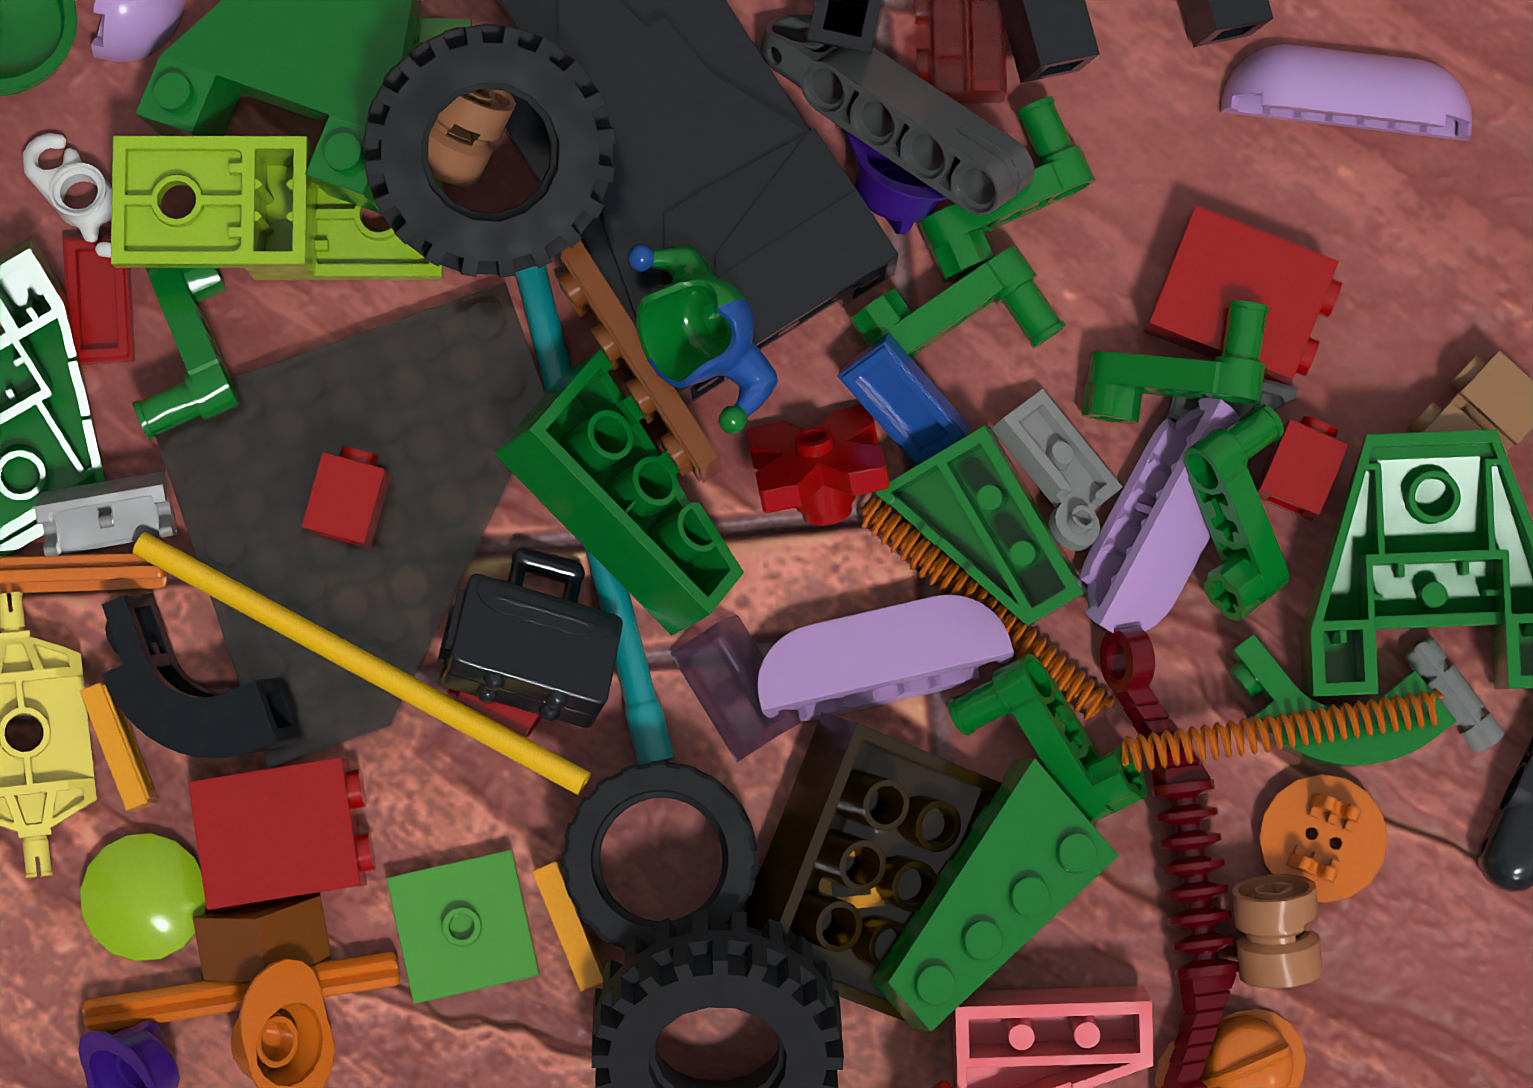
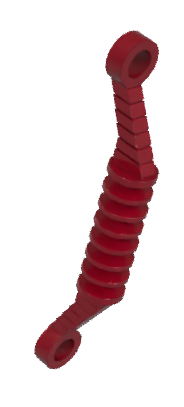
[1099,626,1239,1088]

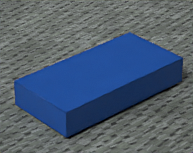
[837,332,970,466]

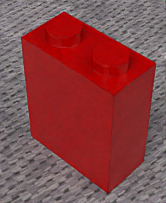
[1144,205,1342,385]
[188,757,376,910]

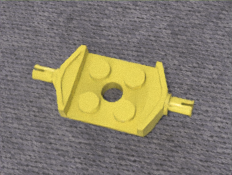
[0,592,97,878]

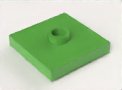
[386,849,541,1004]

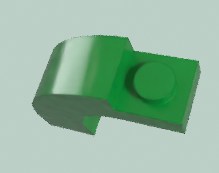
[1226,634,1456,767]

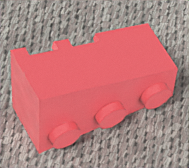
[952,986,1154,1088]

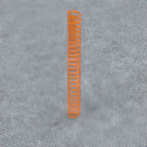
[860,496,1114,720]
[1122,688,1444,772]

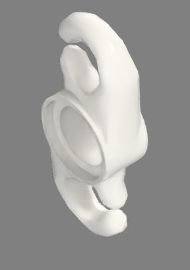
[23,133,112,258]

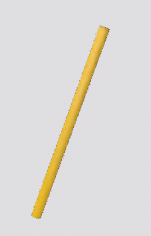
[133,532,591,796]

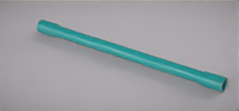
[515,265,675,765]

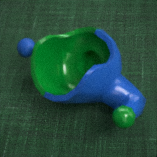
[628,243,778,434]

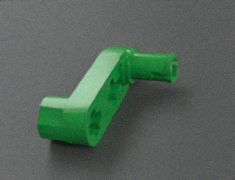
[918,96,1096,282]
[850,245,1066,358]
[132,268,240,440]
[1082,300,1269,424]
[1183,403,1290,621]
[948,654,1148,823]

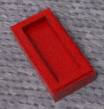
[63,235,135,365]

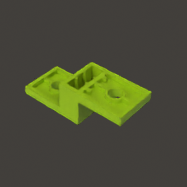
[111,136,445,280]

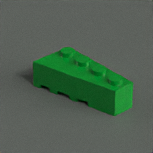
[494,348,744,636]
[871,758,1119,1032]

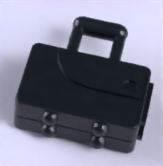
[437,546,623,728]

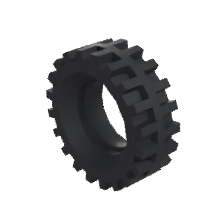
[363,24,616,278]
[592,910,844,1088]

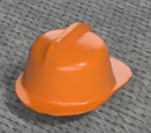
[230,958,335,1088]
[1154,1008,1306,1088]

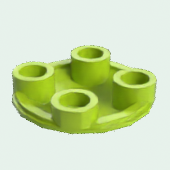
[80,833,206,961]

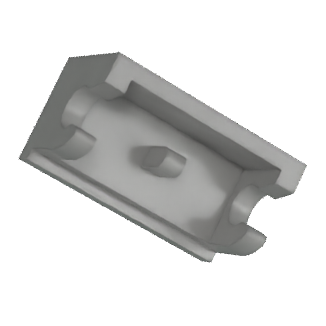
[34,471,178,558]

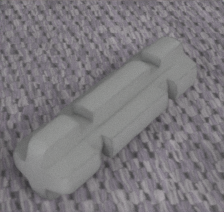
[1405,638,1504,753]

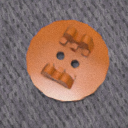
[1258,774,1388,903]

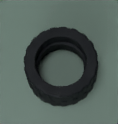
[562,761,758,951]

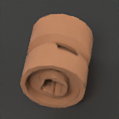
[428,89,516,187]
[1232,874,1323,989]

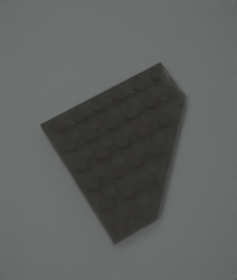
[156,282,545,768]

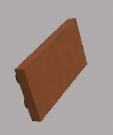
[556,240,722,482]

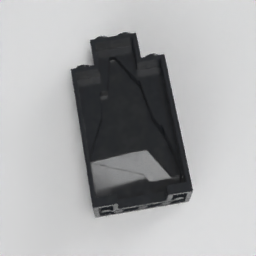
[495,0,899,406]

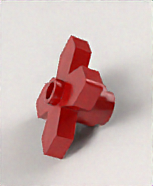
[746,405,890,526]

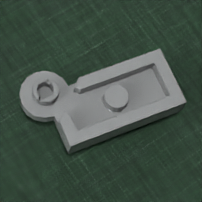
[991,389,1123,551]

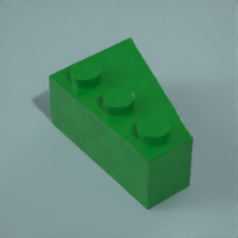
[875,425,1088,626]

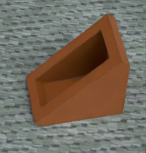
[193,893,331,982]

